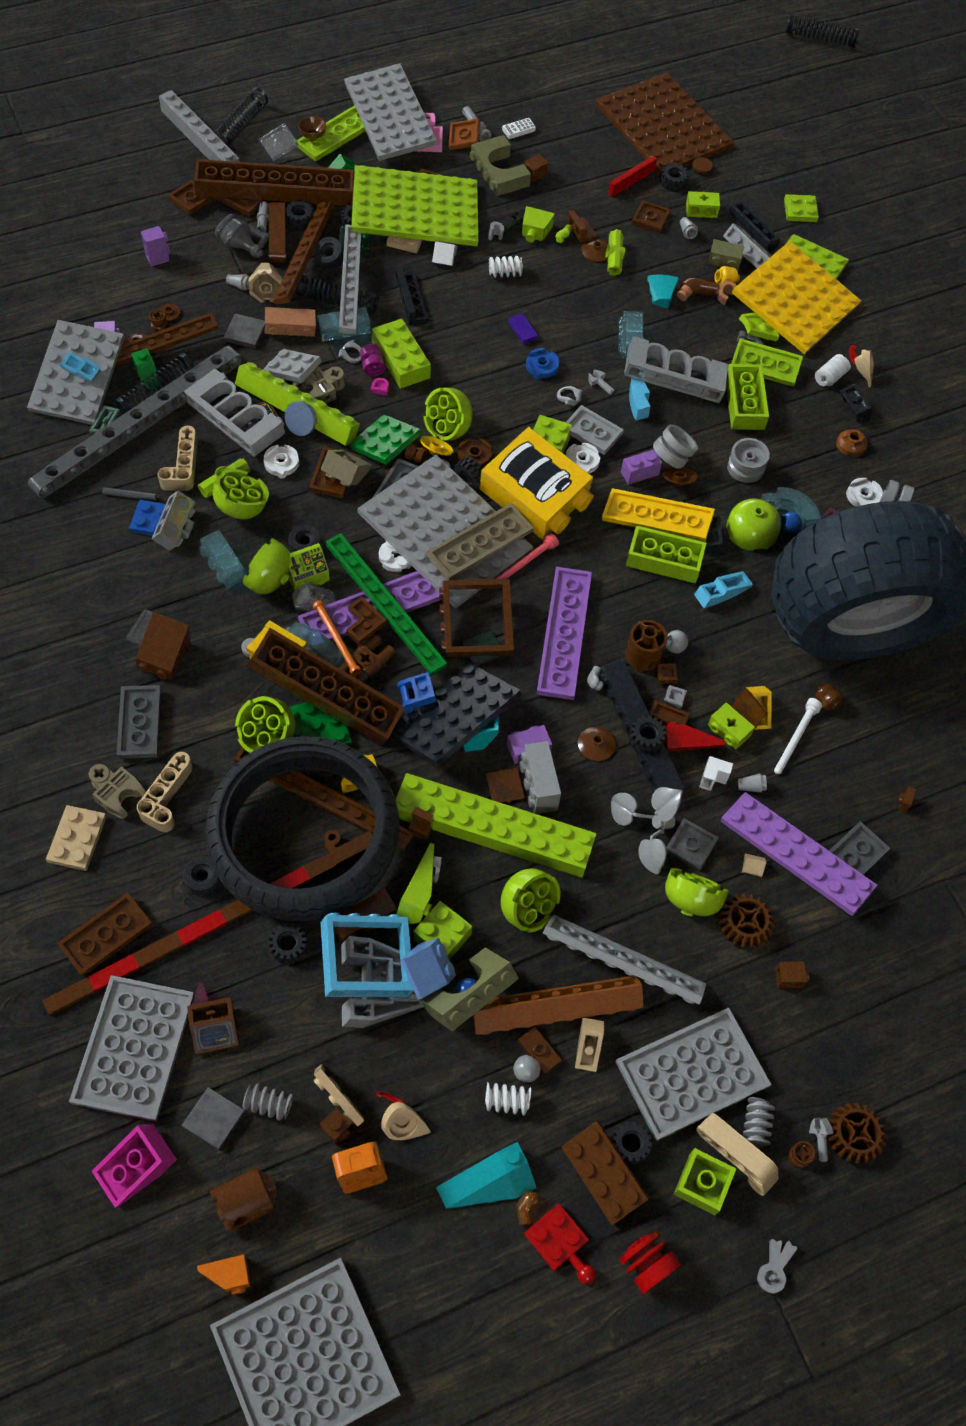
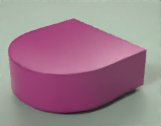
[371,378,389,396]

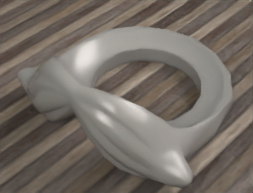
[338,340,361,364]
[557,386,583,406]

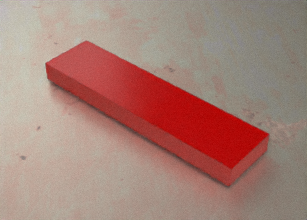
[608,155,657,197]

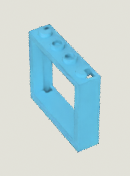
[321,913,414,997]

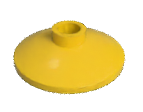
[420,436,453,456]

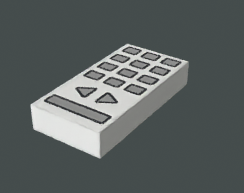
[502,118,536,139]

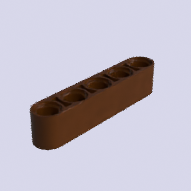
[269,202,286,263]

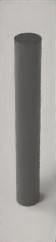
[102,487,157,501]

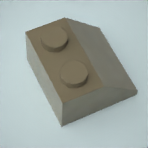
[321,450,372,487]

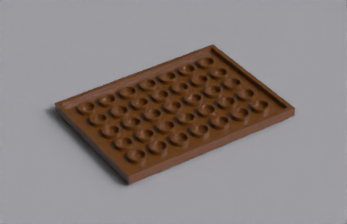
[595,72,734,176]

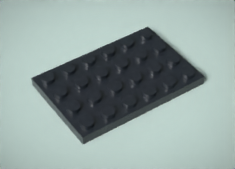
[390,663,522,767]

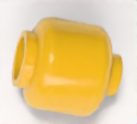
[715,266,740,286]

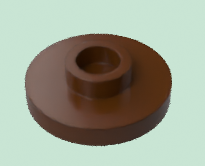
[692,157,713,174]
[159,304,181,322]

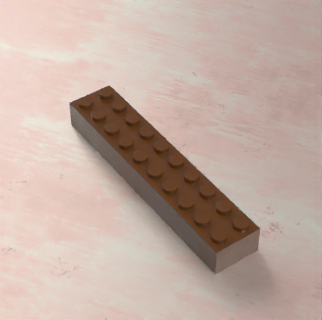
[194,159,354,206]

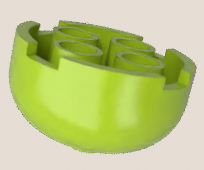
[424,388,473,440]
[213,469,269,519]
[726,499,781,551]
[243,538,290,594]
[235,696,295,753]
[501,868,560,933]
[665,868,729,917]

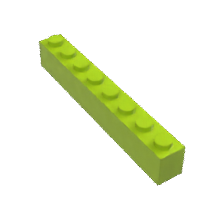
[235,362,360,446]

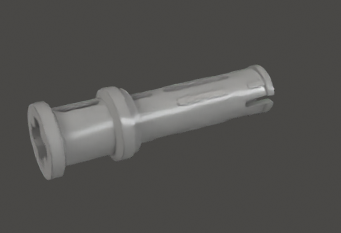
[462,106,492,142]

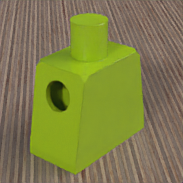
[522,206,555,243]

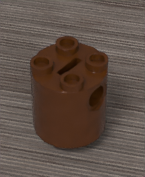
[625,620,668,673]
[210,1167,278,1233]

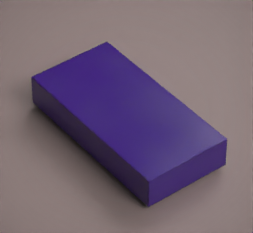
[508,313,538,344]

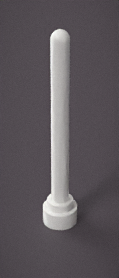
[774,698,822,774]

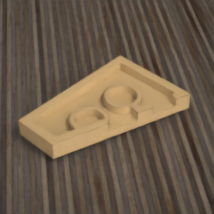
[314,1064,364,1127]

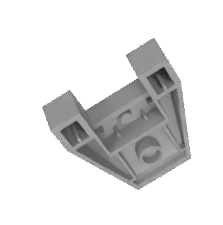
[341,936,424,1028]

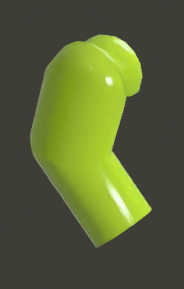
[555,225,572,243]

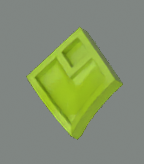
[739,313,779,341]

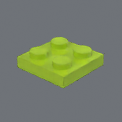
[784,195,819,222]

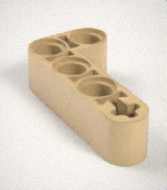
[157,426,197,491]
[137,752,192,832]
[696,1113,779,1196]

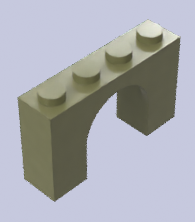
[470,135,531,196]
[420,948,519,1031]

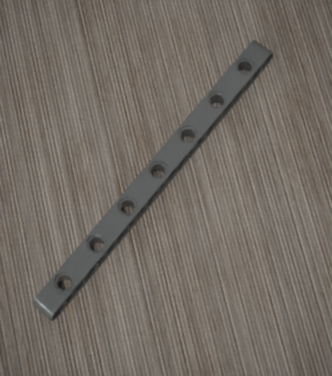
[28,346,242,498]

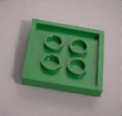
[349,415,421,465]
[289,702,352,746]

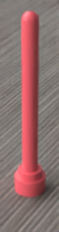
[495,533,559,579]

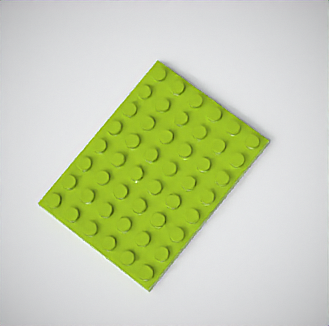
[351,165,478,246]

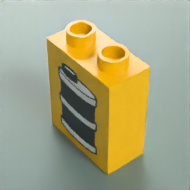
[480,427,594,540]

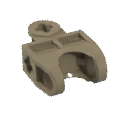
[293,366,345,404]
[89,764,146,819]

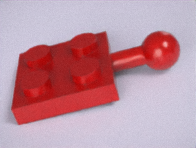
[524,1203,596,1285]

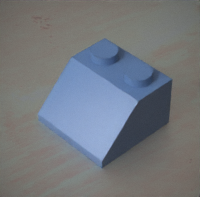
[401,938,456,999]

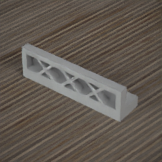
[723,223,771,268]

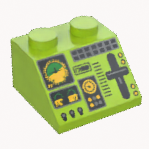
[288,543,330,593]

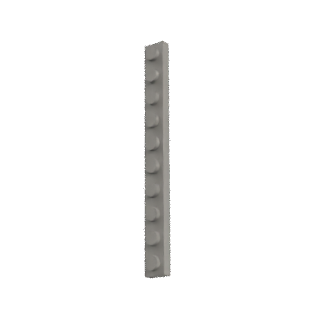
[339,224,361,335]

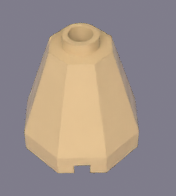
[249,263,282,302]

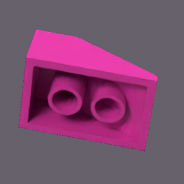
[92,1124,177,1208]

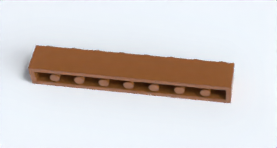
[472,976,643,1035]

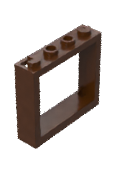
[439,579,514,657]

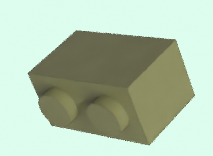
[708,239,744,271]

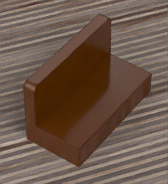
[567,210,597,243]

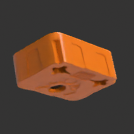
[332,1142,387,1194]

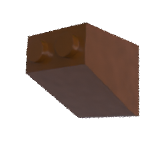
[135,612,190,680]

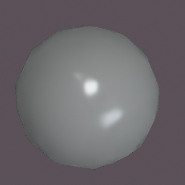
[666,630,688,653]
[513,1055,541,1083]

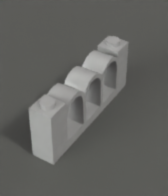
[624,336,728,403]
[184,369,285,457]

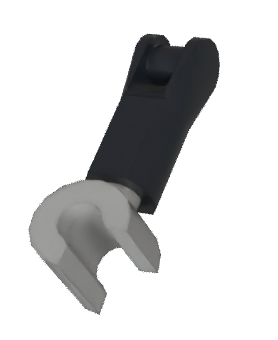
[488,211,524,241]

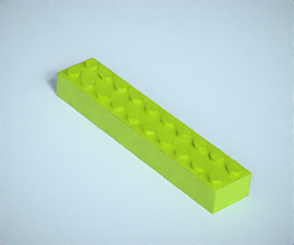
[396,773,596,878]

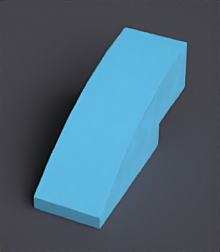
[629,378,650,421]
[694,571,753,608]

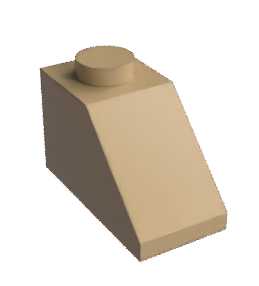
[575,1018,604,1072]

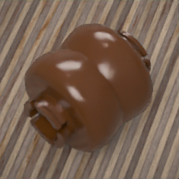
[815,683,843,711]

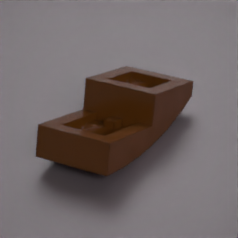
[409,807,434,843]

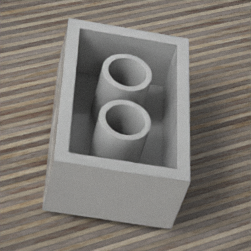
[520,741,561,814]

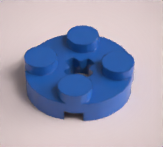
[526,348,559,380]

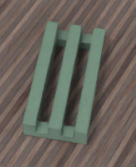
[89,405,121,435]

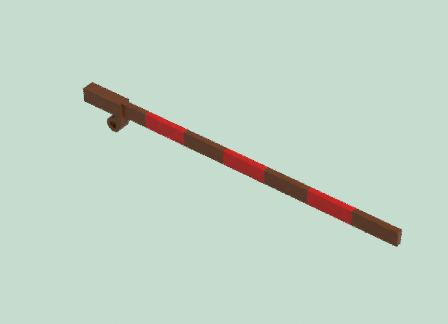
[42,830,373,1016]

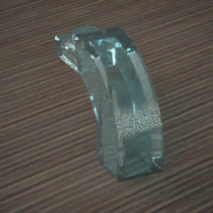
[761,487,821,530]
[285,622,343,666]

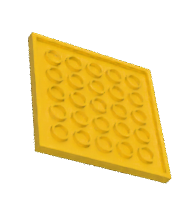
[732,241,861,354]

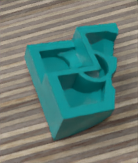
[647,275,678,309]

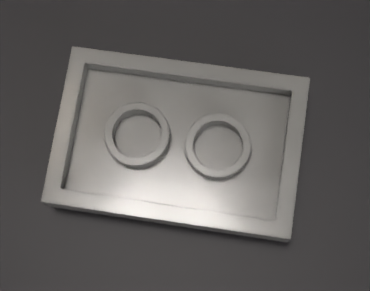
[263,349,322,383]
[565,405,624,455]

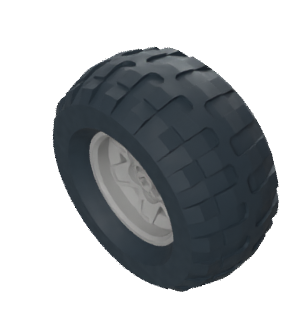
[772,501,966,660]

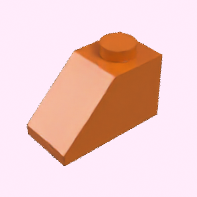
[197,1254,251,1295]

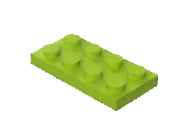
[786,234,849,280]
[731,338,803,387]

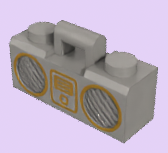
[152,491,195,551]

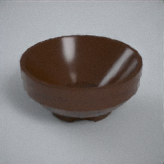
[298,116,326,141]

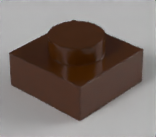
[656,664,678,684]
[897,786,916,813]

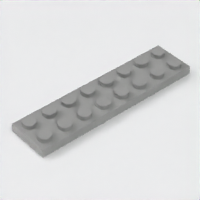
[543,915,706,1004]

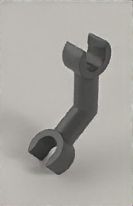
[737,331,766,346]

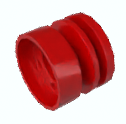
[619,1230,682,1294]

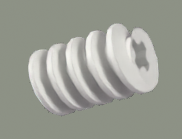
[489,256,523,278]
[815,354,851,386]
[485,1082,531,1116]

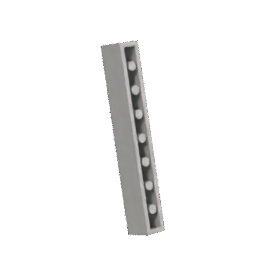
[159,90,240,162]

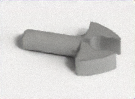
[588,370,614,395]
[809,1118,833,1162]

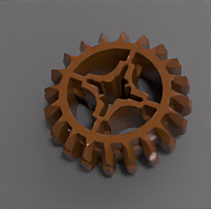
[719,893,775,949]
[827,1103,887,1164]

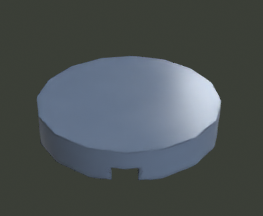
[285,401,317,436]

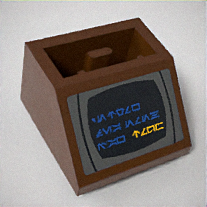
[187,997,239,1055]

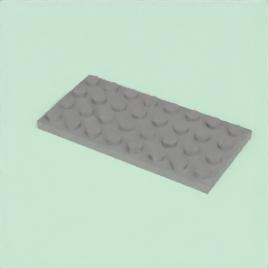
[344,64,437,161]

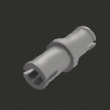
[257,202,269,232]

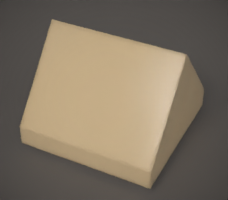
[742,853,766,877]

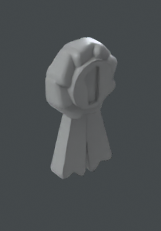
[757,1239,797,1294]

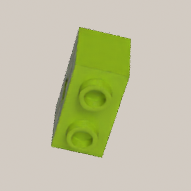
[686,191,720,218]
[708,703,755,750]

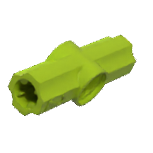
[606,229,625,276]
[198,458,250,498]

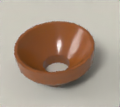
[836,429,868,457]

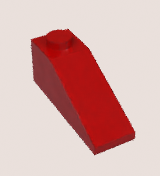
[664,722,725,751]

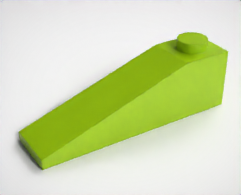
[397,843,434,925]

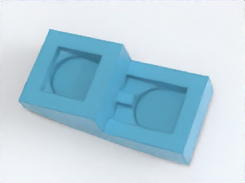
[60,351,100,382]

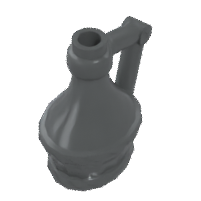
[214,214,269,259]

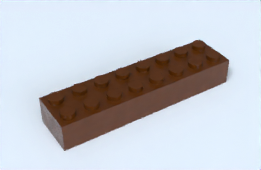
[247,628,405,746]

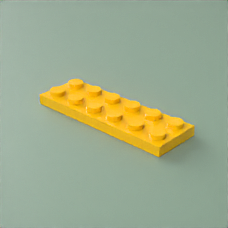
[602,488,715,542]

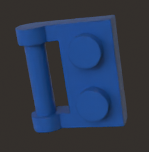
[397,672,437,713]

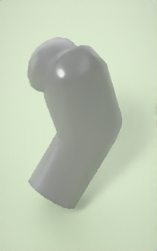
[587,666,603,691]

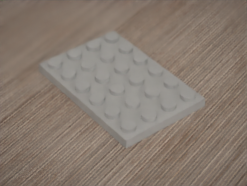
[27,320,125,425]
[69,975,195,1122]
[616,1008,771,1141]

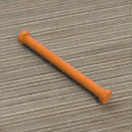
[313,600,362,676]

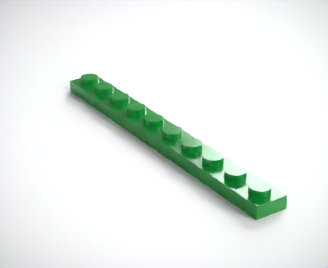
[326,533,447,676]

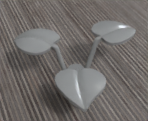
[611,787,683,874]

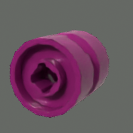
[360,344,385,377]

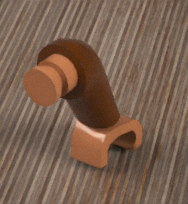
[677,278,736,305]

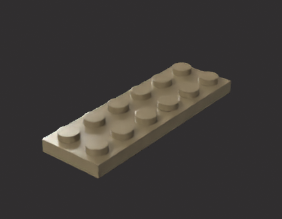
[426,503,534,580]

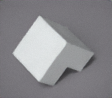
[432,241,457,266]
[699,756,733,791]

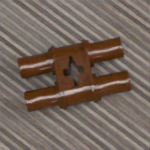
[339,634,396,683]

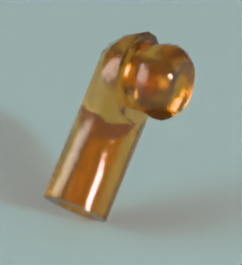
[516,1191,539,1226]

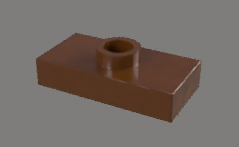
[518,1027,562,1075]

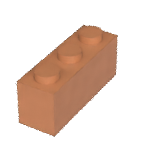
[265,307,316,337]

